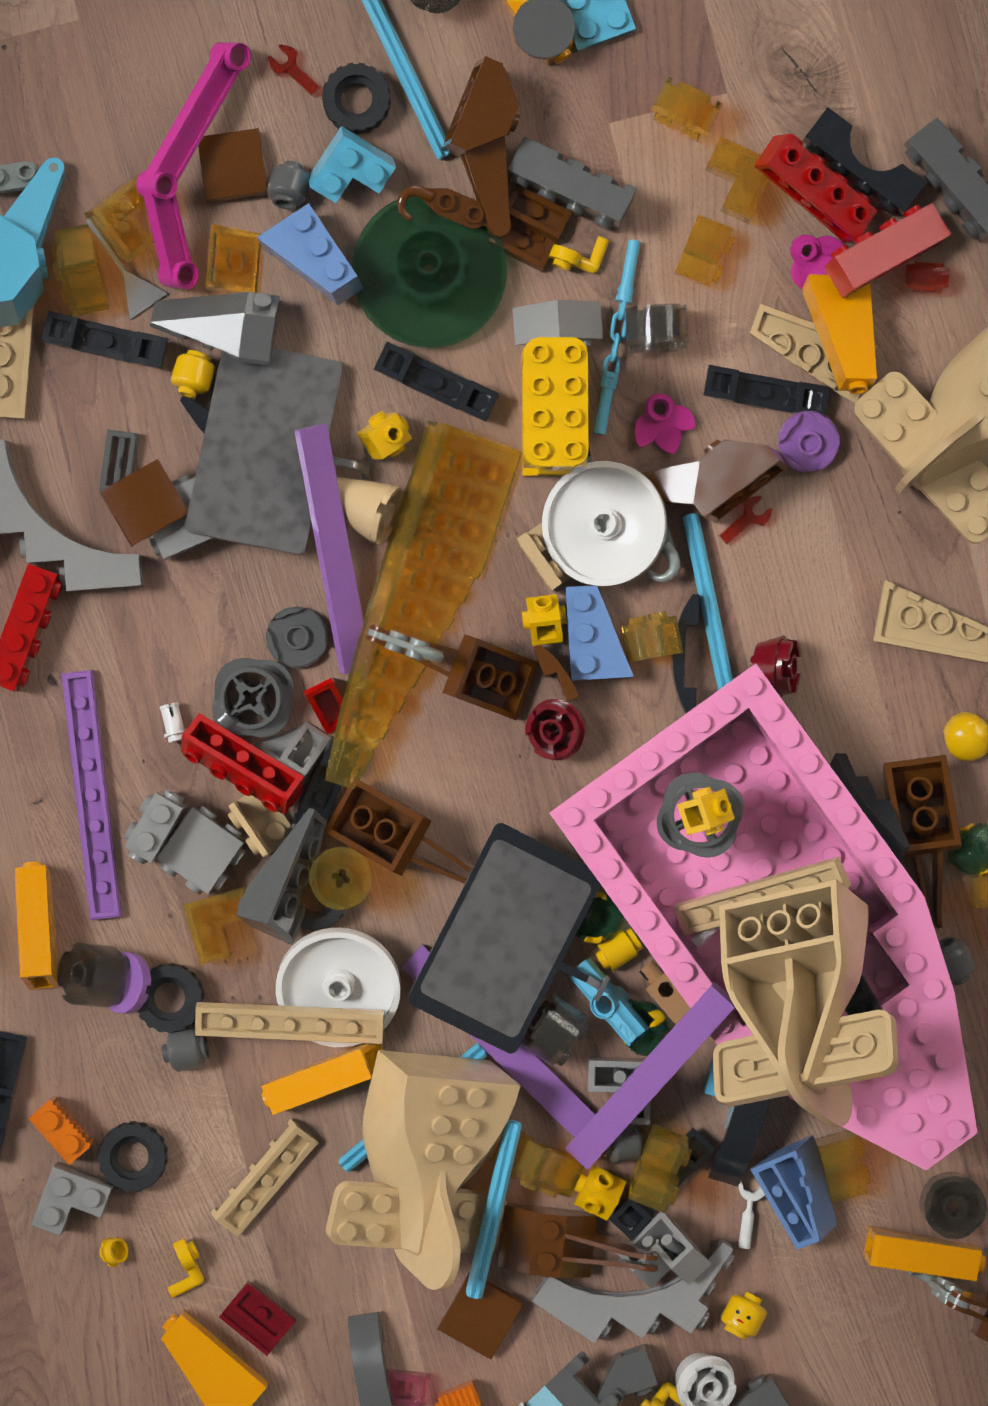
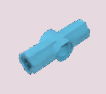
[569,958,650,1047]

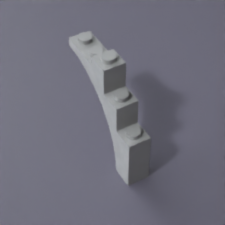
[0,439,144,592]
[532,1238,734,1343]

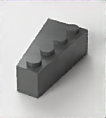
[905,117,988,242]
[507,137,637,231]

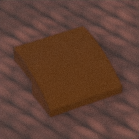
[198,128,267,203]
[487,185,572,272]
[100,459,188,547]
[533,645,579,702]
[437,1272,524,1360]

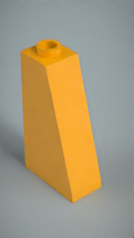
[802,274,877,394]
[15,862,60,990]
[261,1043,383,1115]
[863,1225,986,1281]
[161,1310,268,1406]

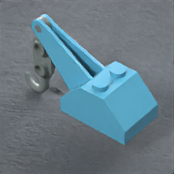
[0,158,66,327]

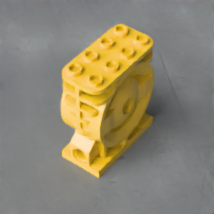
[522,337,589,477]

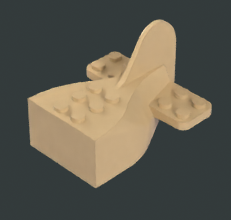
[853,326,988,544]
[713,879,899,1127]
[326,1050,521,1290]

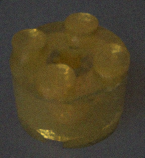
[650,76,723,142]
[309,846,373,910]

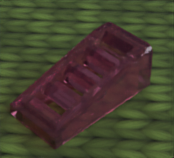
[387,1369,430,1406]

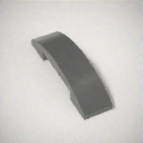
[348,1312,396,1406]

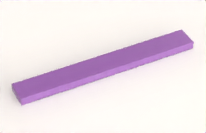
[295,423,372,674]
[61,670,122,920]
[401,945,595,1138]
[565,982,735,1170]

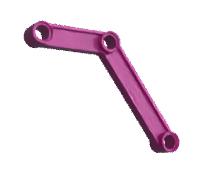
[136,42,251,290]

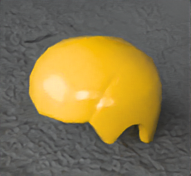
[943,712,988,762]

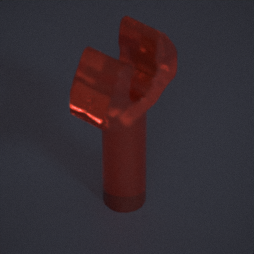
[268,44,320,96]
[719,496,772,545]

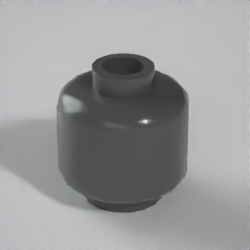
[267,161,310,210]
[939,937,976,985]
[162,1028,210,1072]
[603,1124,648,1163]

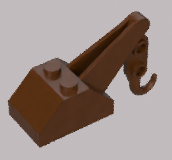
[397,56,521,237]

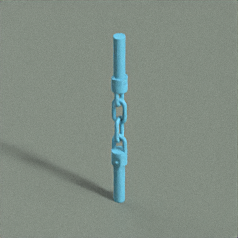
[593,240,641,435]

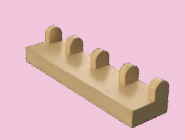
[210,1118,319,1237]

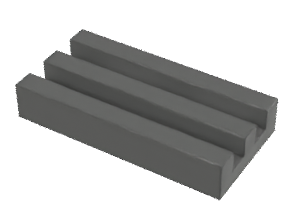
[99,429,139,491]

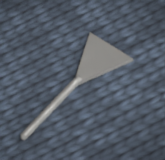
[87,219,168,320]

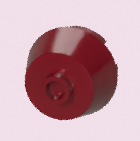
[750,635,801,697]
[525,699,586,760]

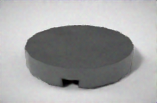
[513,0,575,60]
[266,606,328,668]

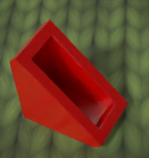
[304,678,355,735]

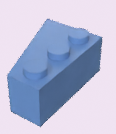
[257,203,364,305]
[565,585,634,681]
[750,1135,837,1250]

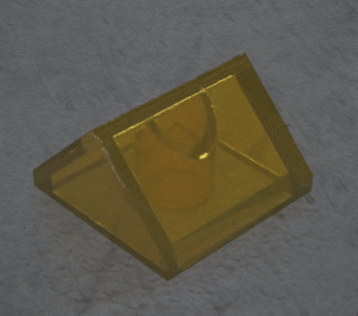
[206,224,261,294]

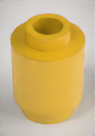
[595,928,643,971]

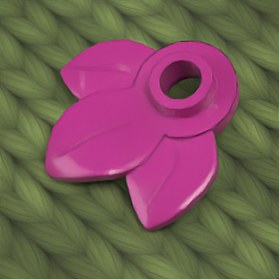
[790,234,844,290]
[634,393,695,454]

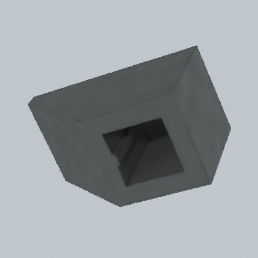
[596,1344,658,1403]

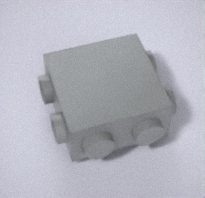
[149,475,216,560]
[123,789,188,864]
[156,805,246,895]

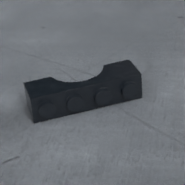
[802,107,927,216]

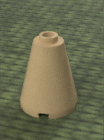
[337,476,404,545]

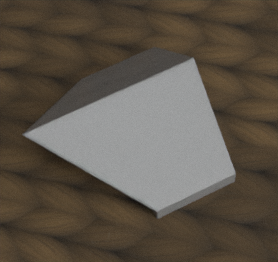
[254,721,331,779]

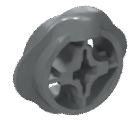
[212,658,294,737]
[657,772,744,858]

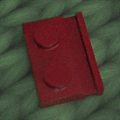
[219,1280,296,1356]

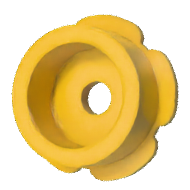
[100,1237,128,1267]

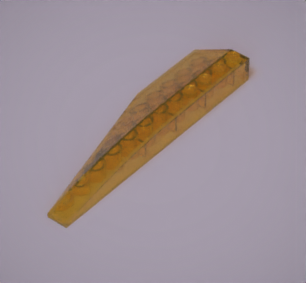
[325,420,522,789]

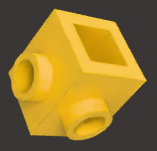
[357,411,412,459]
[521,594,567,646]
[677,786,735,836]
[574,1165,627,1221]

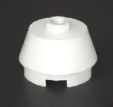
[676,1353,736,1406]

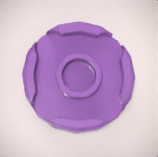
[777,411,840,473]
[101,952,151,1014]

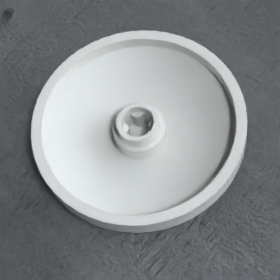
[542,461,667,586]
[276,928,401,1047]

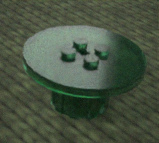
[352,197,507,349]

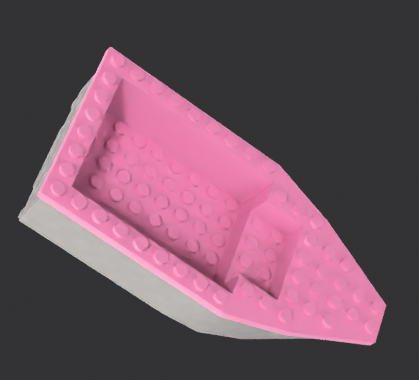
[549,663,978,1170]

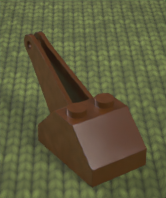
[883,755,962,929]
[324,777,473,884]
[498,1202,659,1279]

